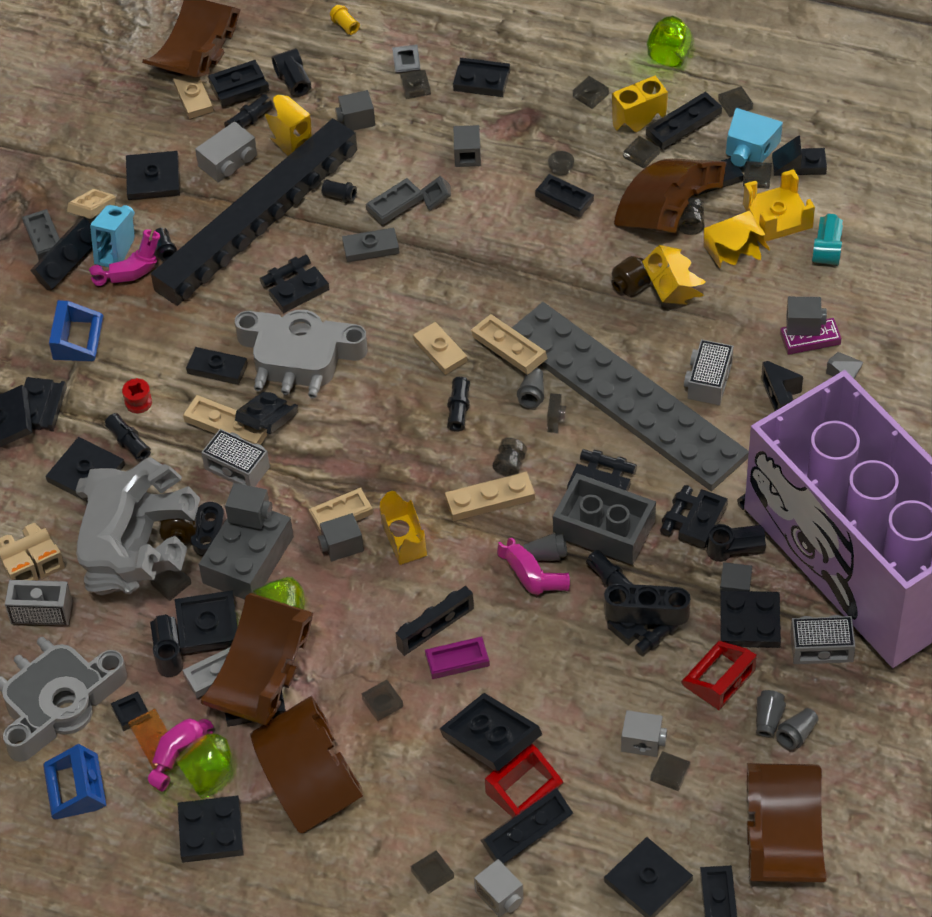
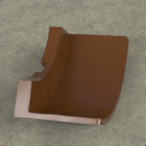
[142,0,241,77]
[614,158,726,233]
[200,593,313,725]
[250,695,363,833]
[747,763,827,882]

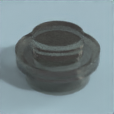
[548,151,574,175]

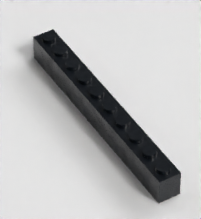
[151,118,357,306]

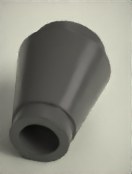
[517,368,544,408]
[524,532,568,561]
[756,690,786,738]
[776,708,819,750]

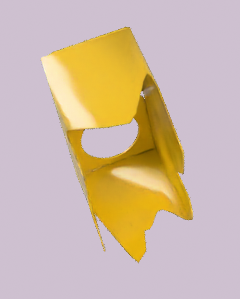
[612,75,668,132]
[265,95,312,156]
[704,211,770,268]
[642,245,705,305]
[380,490,427,565]

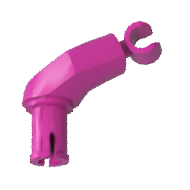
[89,230,160,286]
[497,538,570,595]
[148,719,213,791]

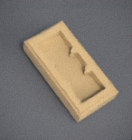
[173,75,213,119]
[67,189,116,219]
[413,322,468,375]
[309,488,373,535]

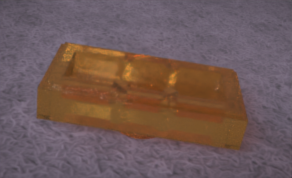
[128,708,183,772]

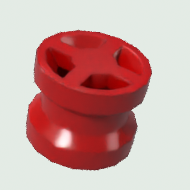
[122,378,152,414]

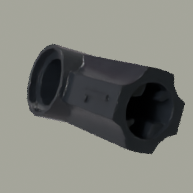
[272,48,311,97]
[707,524,766,562]
[150,614,183,677]

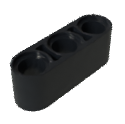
[604,584,691,626]

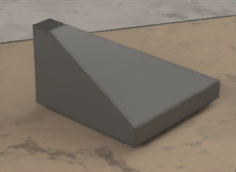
[392,45,421,73]
[421,176,451,211]
[826,352,863,379]

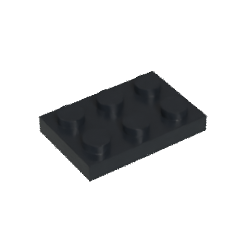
[439,693,543,771]

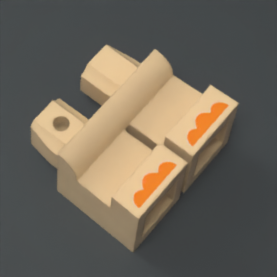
[0,523,65,581]

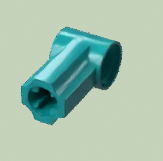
[812,214,843,265]

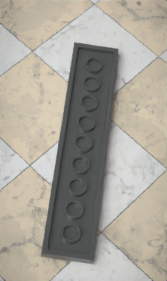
[512,302,749,492]

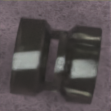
[678,197,705,235]
[492,438,527,477]

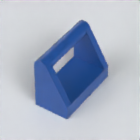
[49,300,104,361]
[43,744,106,819]

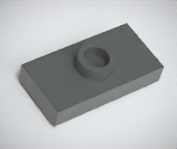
[366,178,424,225]
[22,209,60,260]
[342,228,399,262]

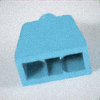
[726,108,783,167]
[90,205,135,267]

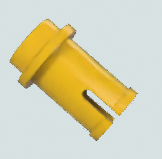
[330,5,360,35]

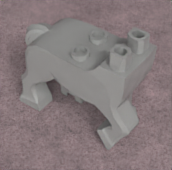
[76,457,200,595]

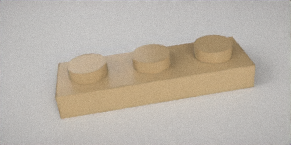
[471,314,548,375]
[183,395,268,445]
[445,472,535,521]

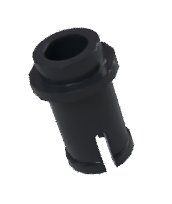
[321,179,357,203]
[152,228,177,261]

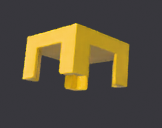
[743,169,815,242]

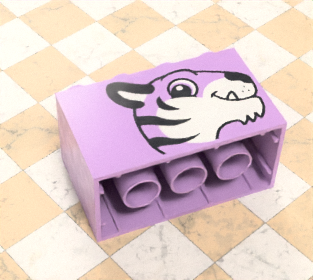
[744,370,932,668]

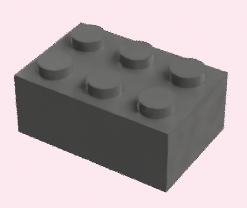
[553,473,656,565]
[199,511,294,600]

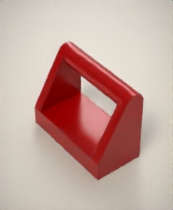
[681,641,757,710]
[485,744,563,817]

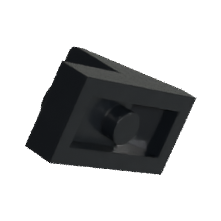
[772,135,827,176]
[761,361,803,412]

